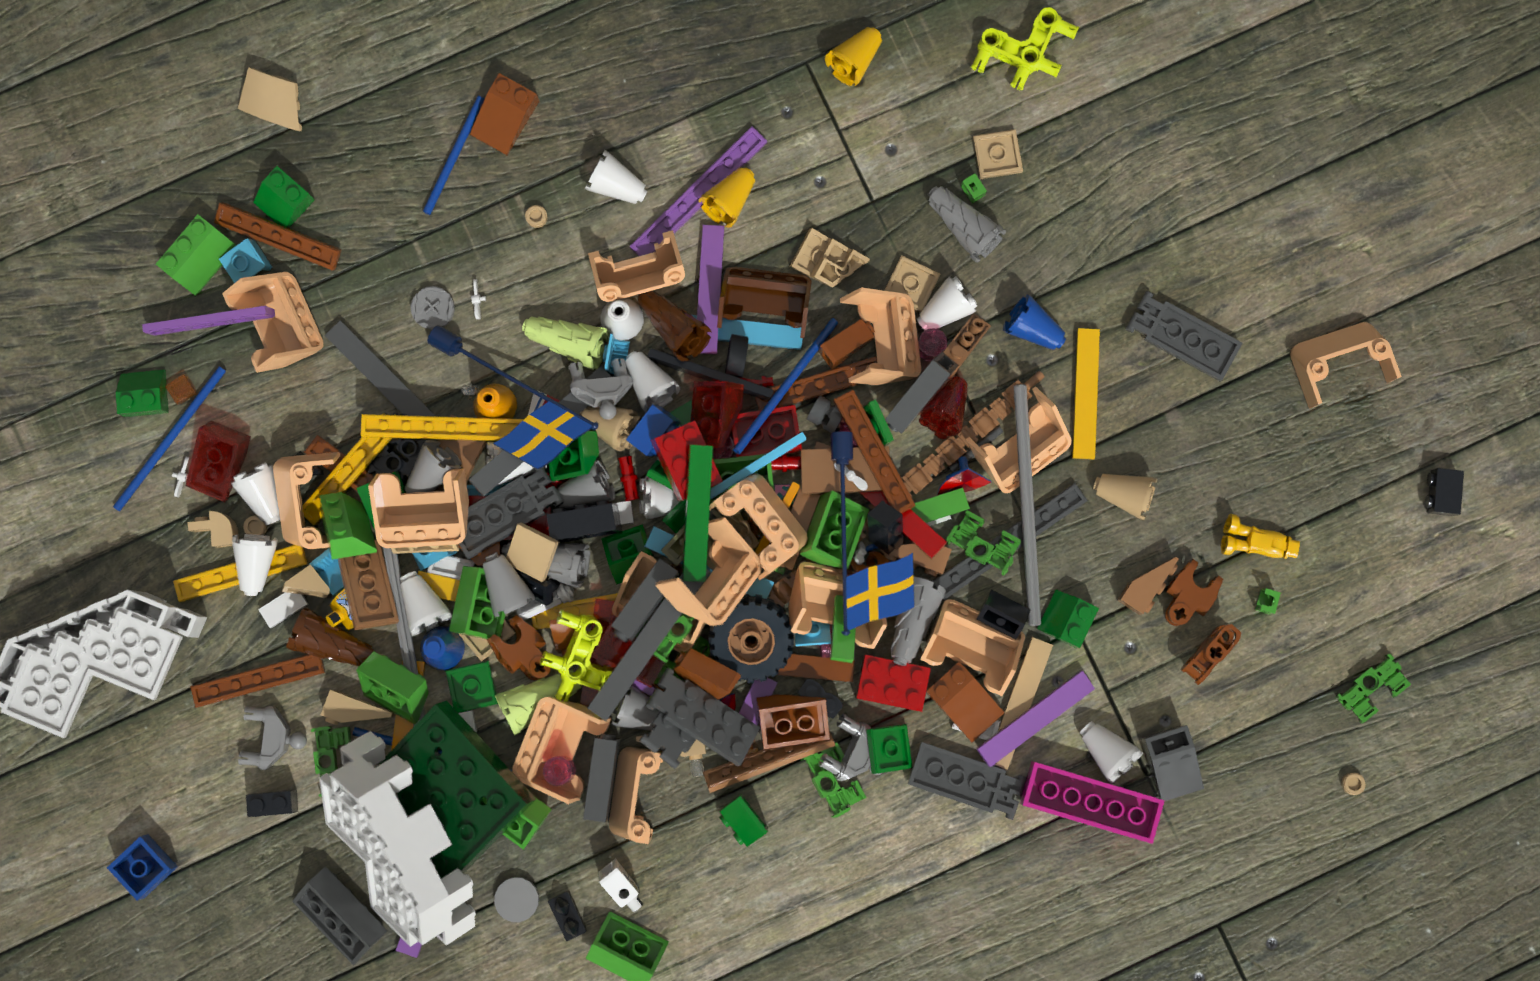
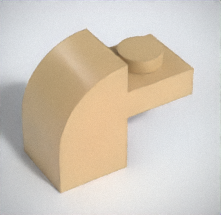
[188,511,239,548]

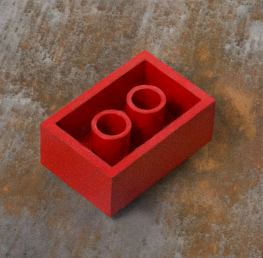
[730,405,802,457]
[651,420,723,501]
[856,655,931,712]

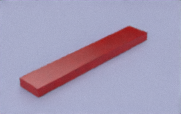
[858,491,947,559]

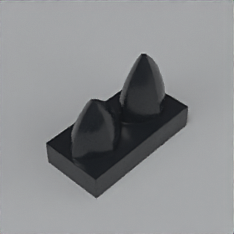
[516,570,561,606]
[548,890,587,942]

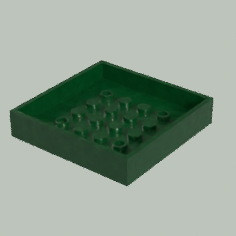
[376,700,536,879]

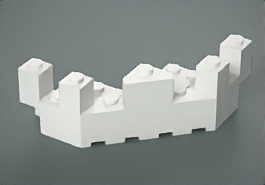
[0,590,207,738]
[319,731,476,947]

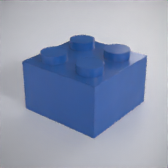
[626,404,681,456]
[107,834,178,901]

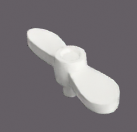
[471,279,486,320]
[172,456,189,497]
[834,462,868,491]
[852,541,867,564]

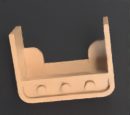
[840,287,921,385]
[1290,322,1402,409]
[966,386,1072,493]
[273,452,340,549]
[655,517,762,626]

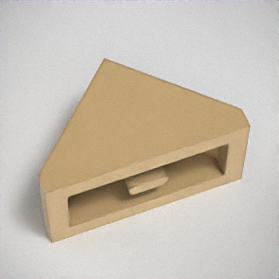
[282,564,330,598]

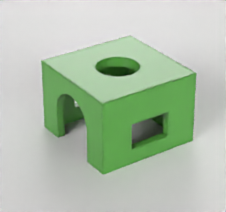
[961,173,987,204]
[1255,588,1281,615]

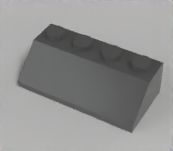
[292,867,387,965]

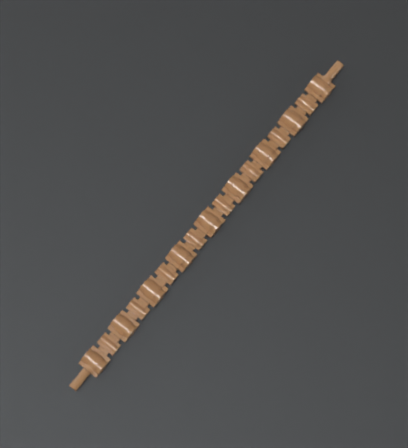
[767,371,1044,607]

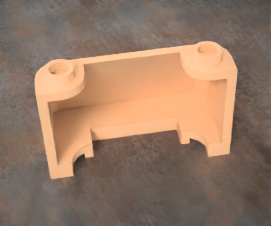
[588,230,685,302]
[609,747,663,844]

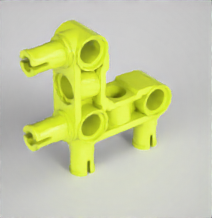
[971,7,1079,90]
[540,610,614,702]

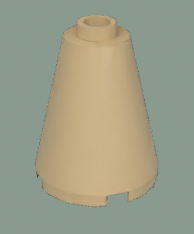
[1093,474,1157,520]

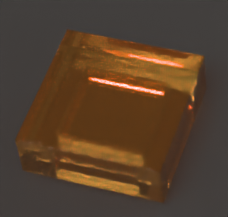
[165,375,197,405]

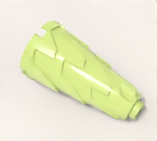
[522,316,610,371]
[495,670,581,735]

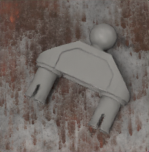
[568,358,633,420]
[238,705,307,770]
[818,714,882,781]

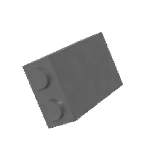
[885,352,959,434]
[611,559,680,643]
[583,733,620,822]

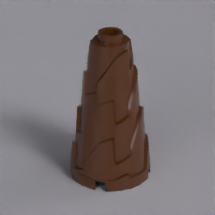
[638,290,712,361]
[286,607,374,667]

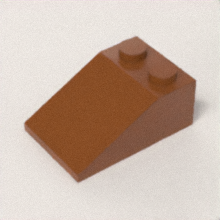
[470,73,539,156]
[926,661,1004,743]
[756,694,830,749]

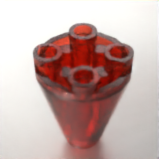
[919,377,968,439]

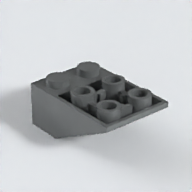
[1140,725,1204,801]

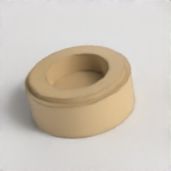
[525,205,548,228]
[243,516,267,535]
[1341,772,1366,795]

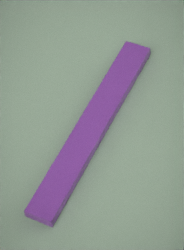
[630,126,767,256]

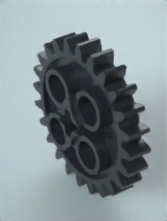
[360,412,429,483]

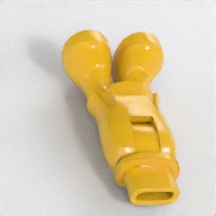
[1221,514,1300,559]

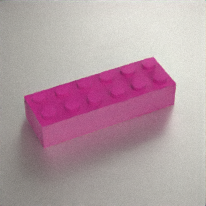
[1019,761,1165,844]

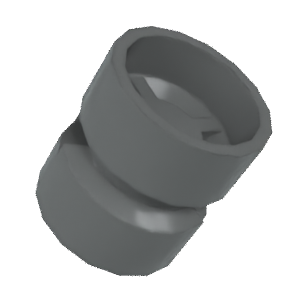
[807,395,843,433]

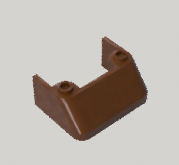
[717,267,812,338]

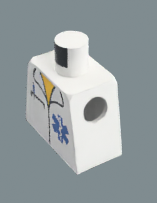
[598,858,643,912]

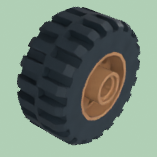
[709,594,794,683]

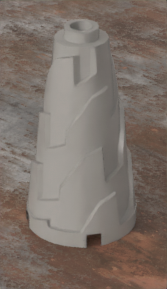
[928,186,1006,263]
[501,541,590,588]
[891,577,946,666]

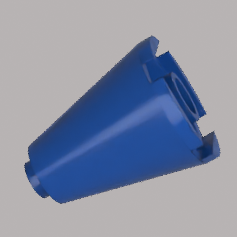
[1003,294,1066,350]
[420,626,465,670]

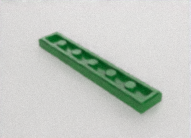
[682,445,713,582]

